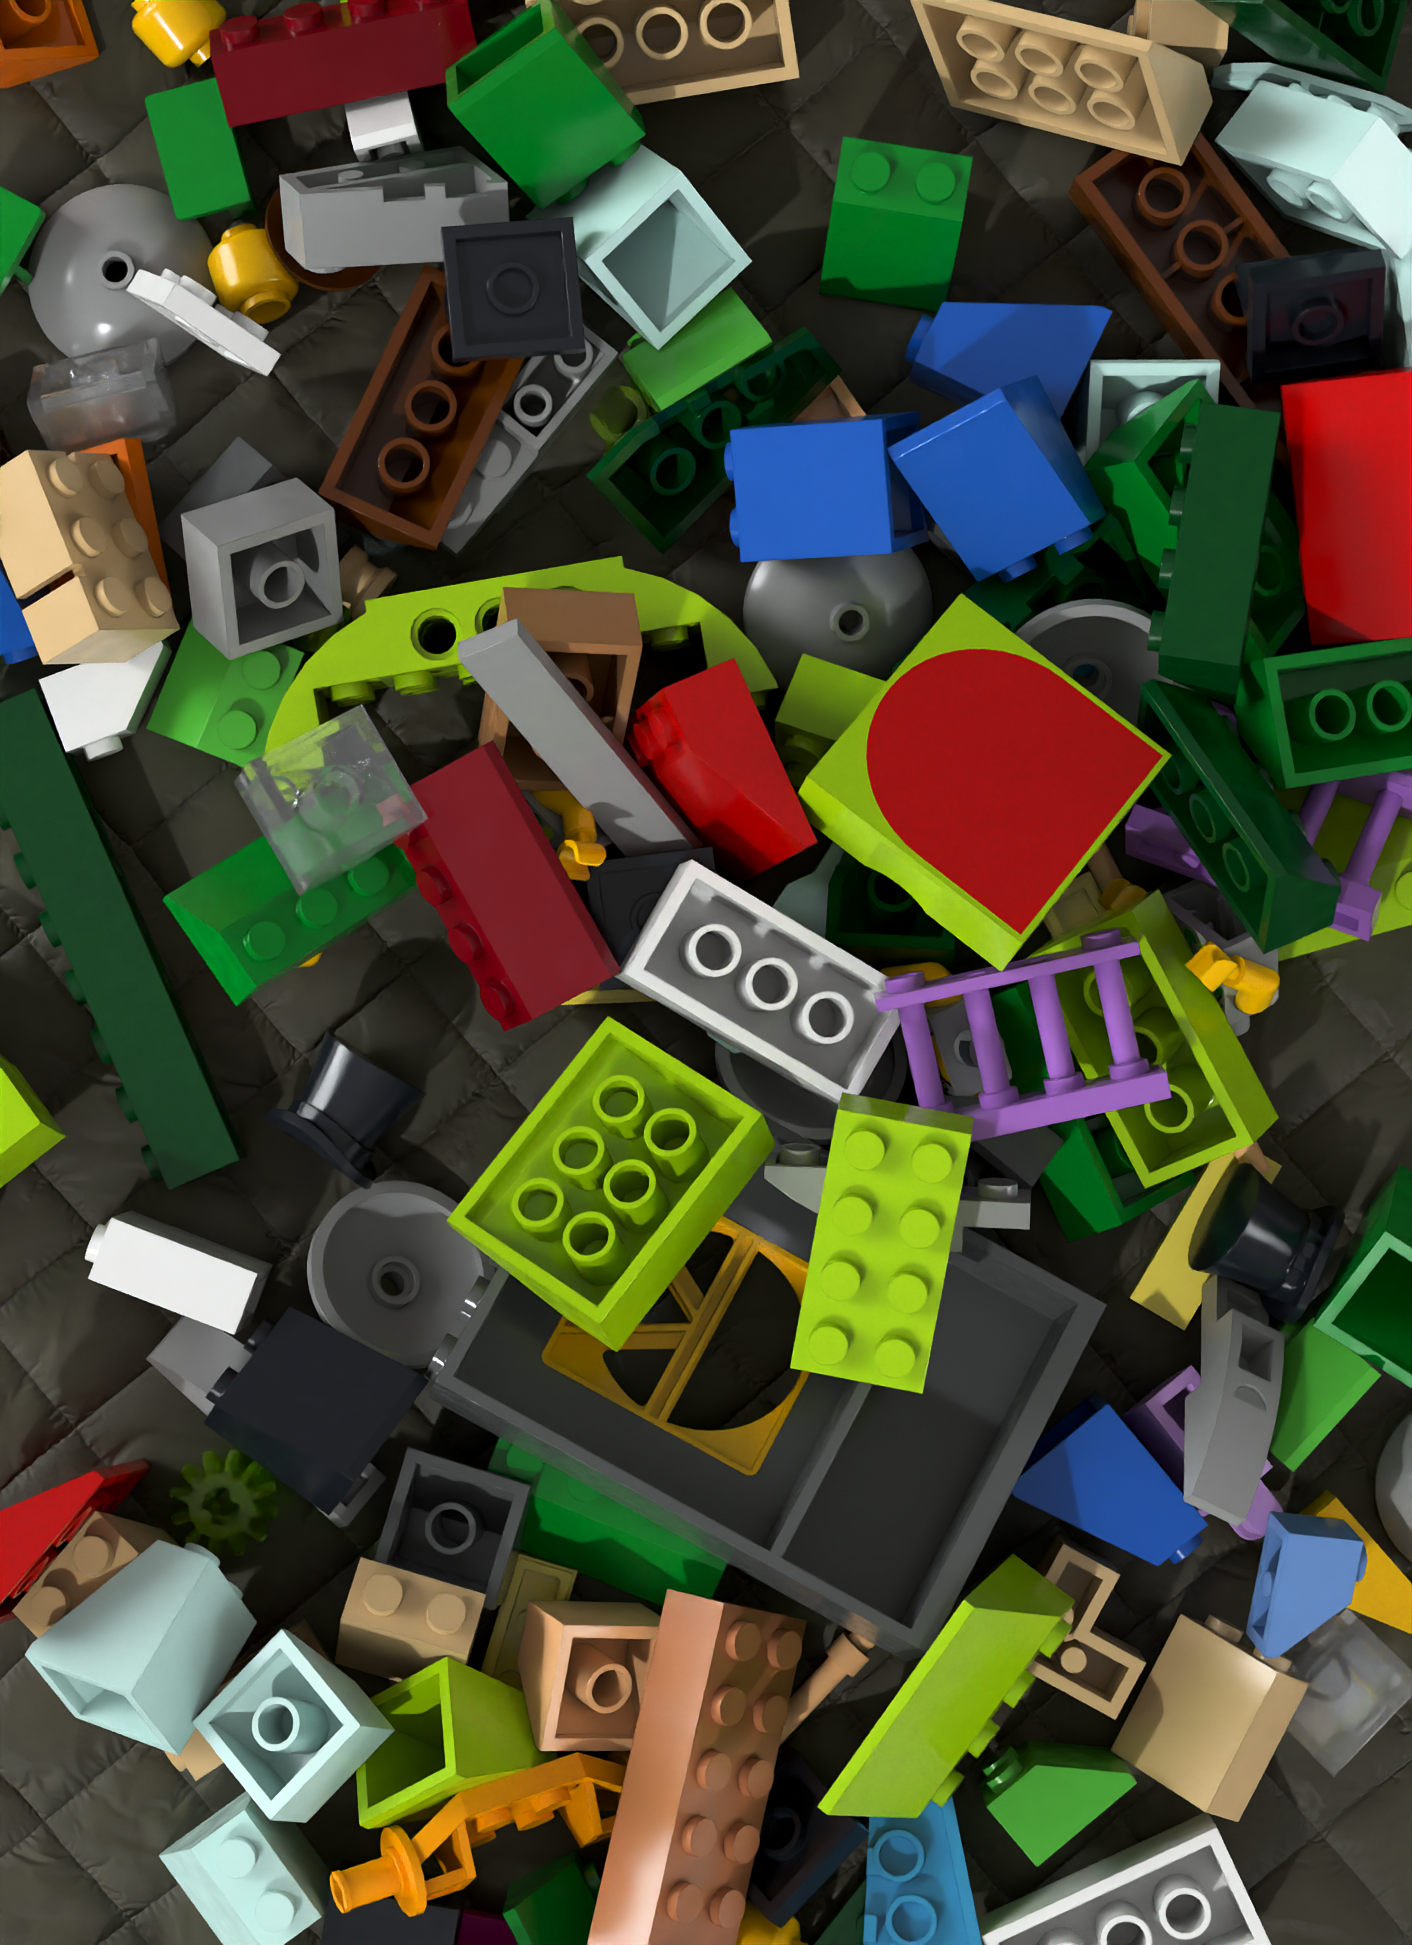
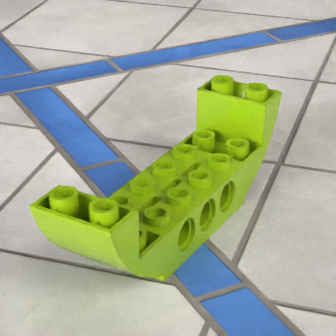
[261,556,778,793]

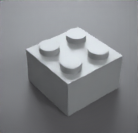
[181,477,344,660]

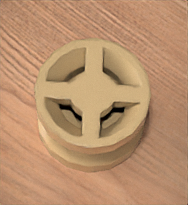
[339,545,398,620]

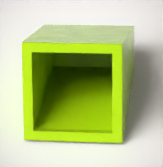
[356,1656,558,1829]

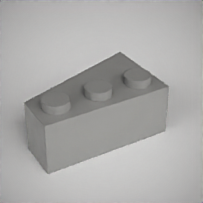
[279,146,510,273]

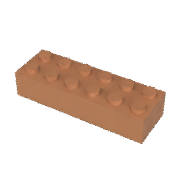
[587,1589,807,1945]

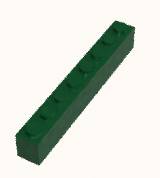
[0,688,247,1190]

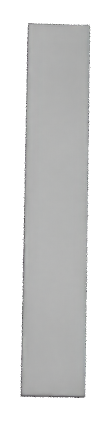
[458,618,705,857]

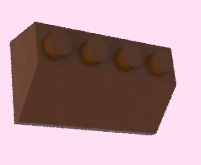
[317,264,526,551]

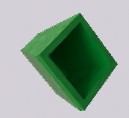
[445,0,646,210]
[819,136,973,313]
[1313,1164,1412,1388]

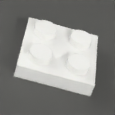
[126,268,281,376]

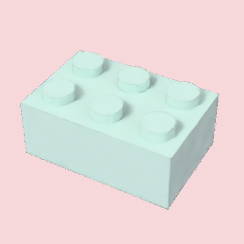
[1214,80,1412,260]

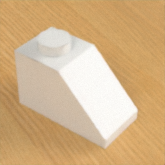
[344,90,425,162]
[39,639,172,762]

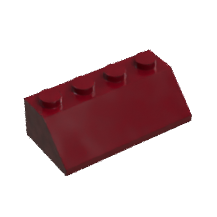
[209,0,478,128]
[377,740,622,1032]

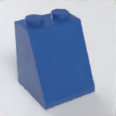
[904,302,1113,419]
[886,374,1108,584]
[724,411,929,562]
[1012,1390,1208,1566]

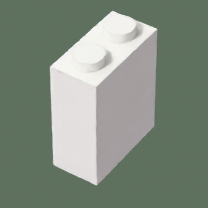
[85,1211,273,1335]

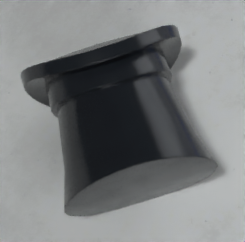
[264,1029,427,1189]
[1188,1162,1345,1324]

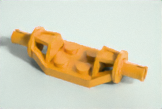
[330,1751,630,1917]

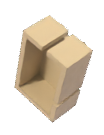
[0,450,180,665]

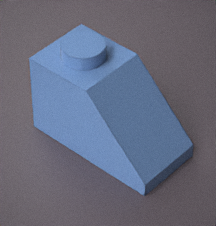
[1246,1511,1367,1658]

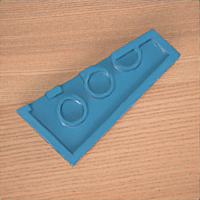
[863,1796,982,1945]

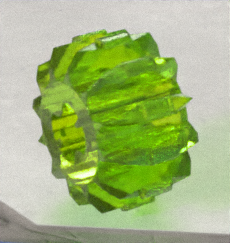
[170,1447,280,1557]

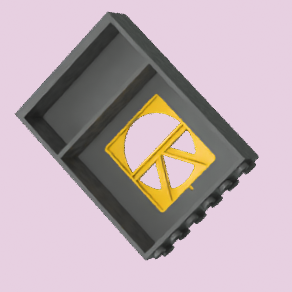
[425,1115,1107,1662]

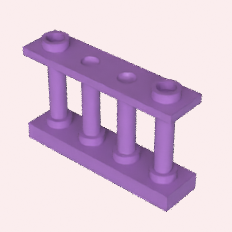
[1125,701,1412,942]
[874,928,1172,1142]

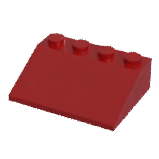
[1280,366,1412,645]
[623,658,817,884]
[0,1458,152,1624]

